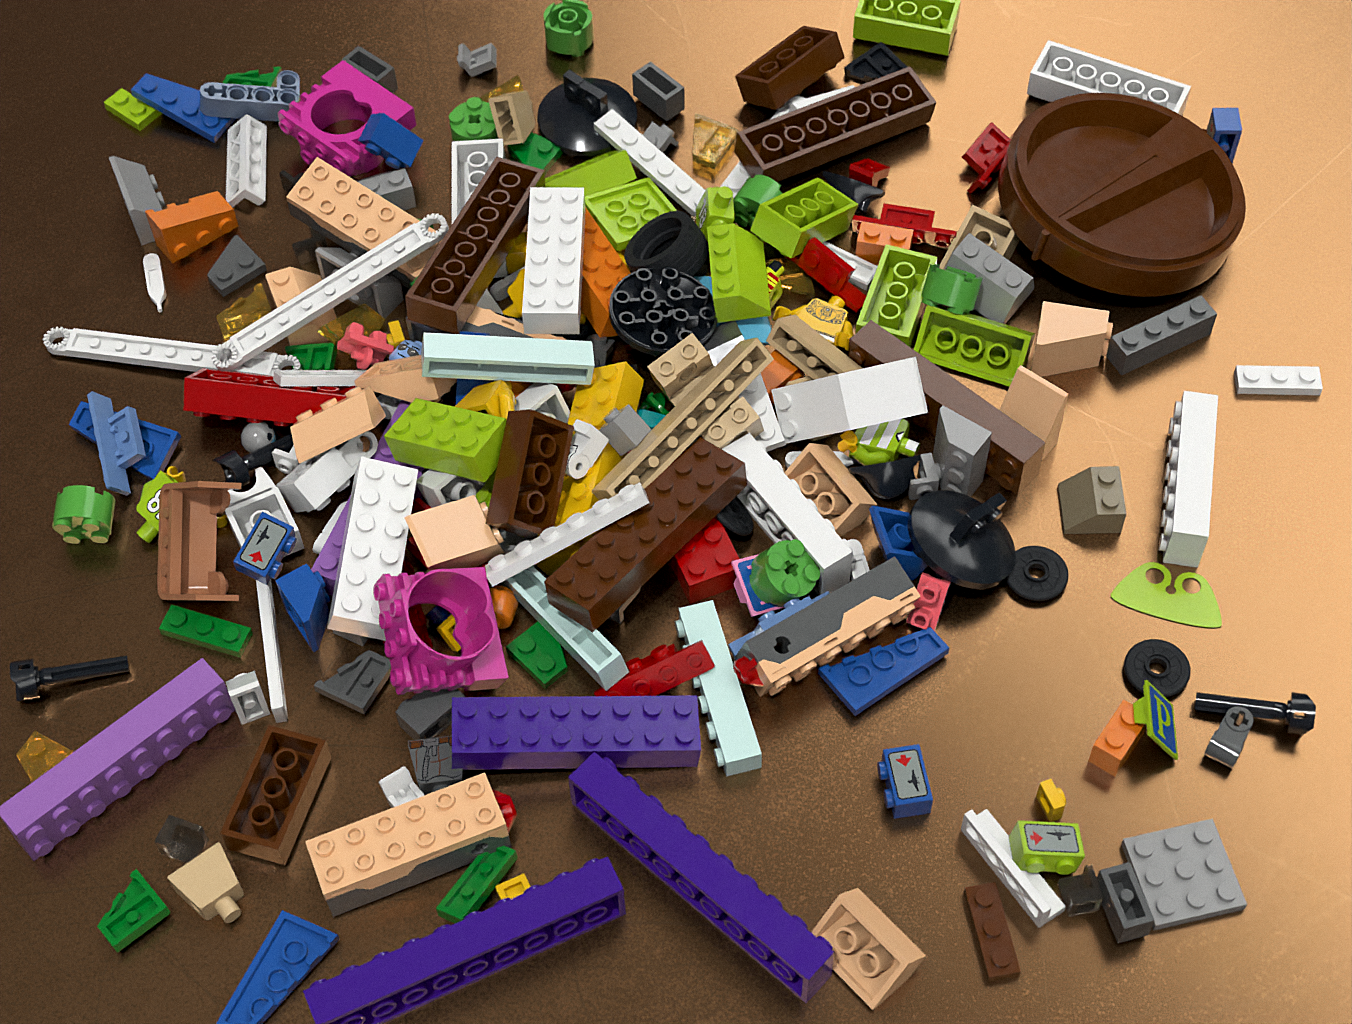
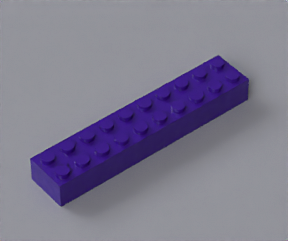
[568,752,834,1003]
[303,856,626,1024]

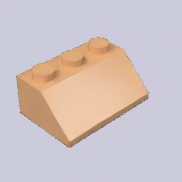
[265,267,343,346]
[290,386,386,464]
[784,443,878,537]
[811,888,926,1010]

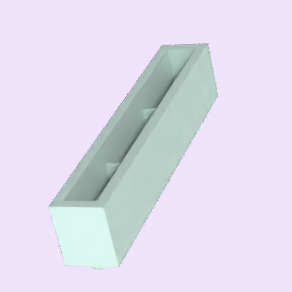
[421,333,595,385]
[501,566,629,691]
[675,600,762,776]

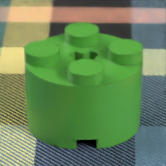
[544,0,594,57]
[449,97,498,141]
[733,174,783,227]
[921,263,983,315]
[52,485,116,544]
[749,539,820,607]

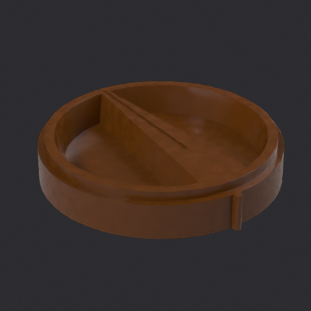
[998,93,1246,297]

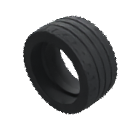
[624,211,709,277]

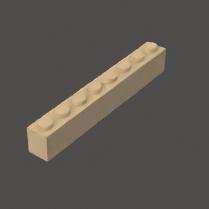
[591,338,774,500]

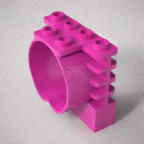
[278,60,416,177]
[373,567,509,695]

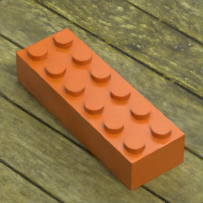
[581,207,631,338]

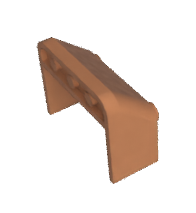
[157,481,241,601]

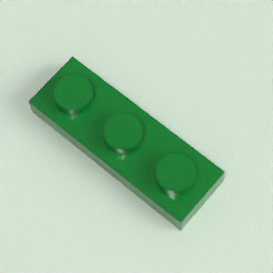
[159,605,253,658]
[436,845,518,924]

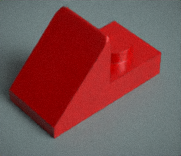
[849,158,891,187]

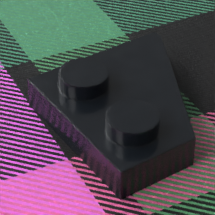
[844,42,907,82]

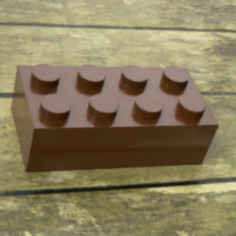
[735,25,845,109]
[486,409,574,539]
[220,725,332,865]

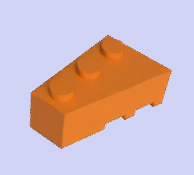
[145,191,239,264]

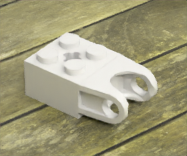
[276,431,378,512]
[225,467,304,557]

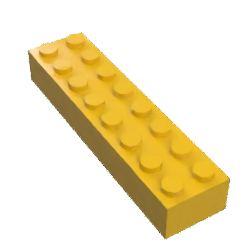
[535,361,644,576]

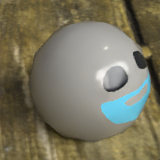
[241,422,276,453]

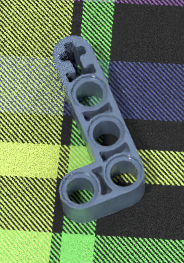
[200,70,300,121]

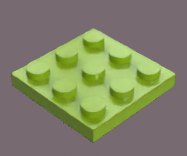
[585,177,677,251]

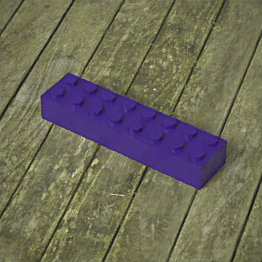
[452,695,701,770]

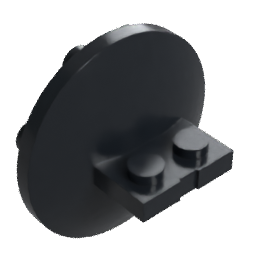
[537,70,637,156]
[608,267,718,357]
[908,490,1016,590]

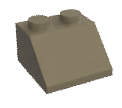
[1057,466,1126,534]

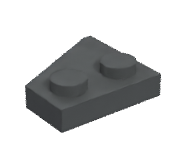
[207,235,267,297]
[314,650,391,714]

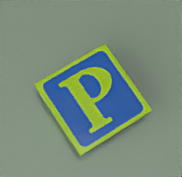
[1133,680,1178,760]

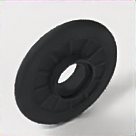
[715,496,753,536]
[1005,546,1069,601]
[1124,639,1191,697]

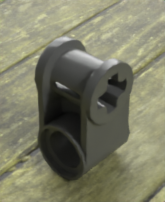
[1204,706,1253,769]

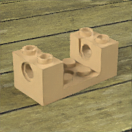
[647,333,764,449]

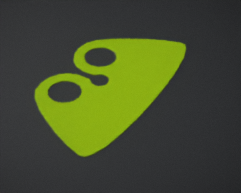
[1111,562,1222,628]

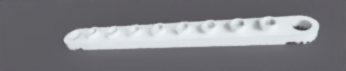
[211,213,449,372]
[43,327,302,376]

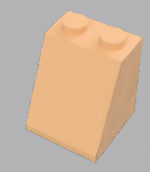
[1031,301,1113,377]
[404,495,504,571]

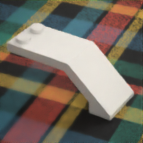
[771,357,928,443]

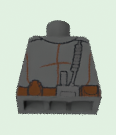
[408,736,467,795]

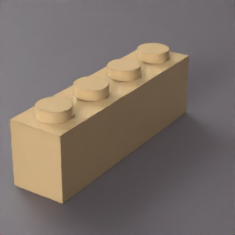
[766,315,863,380]

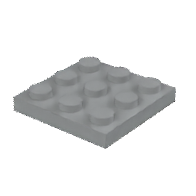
[1121,819,1247,930]

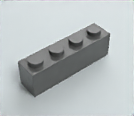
[1106,295,1217,375]

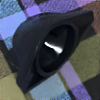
[823,171,886,215]
[848,455,921,499]

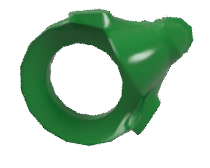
[638,392,669,415]

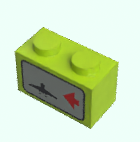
[1008,821,1085,875]

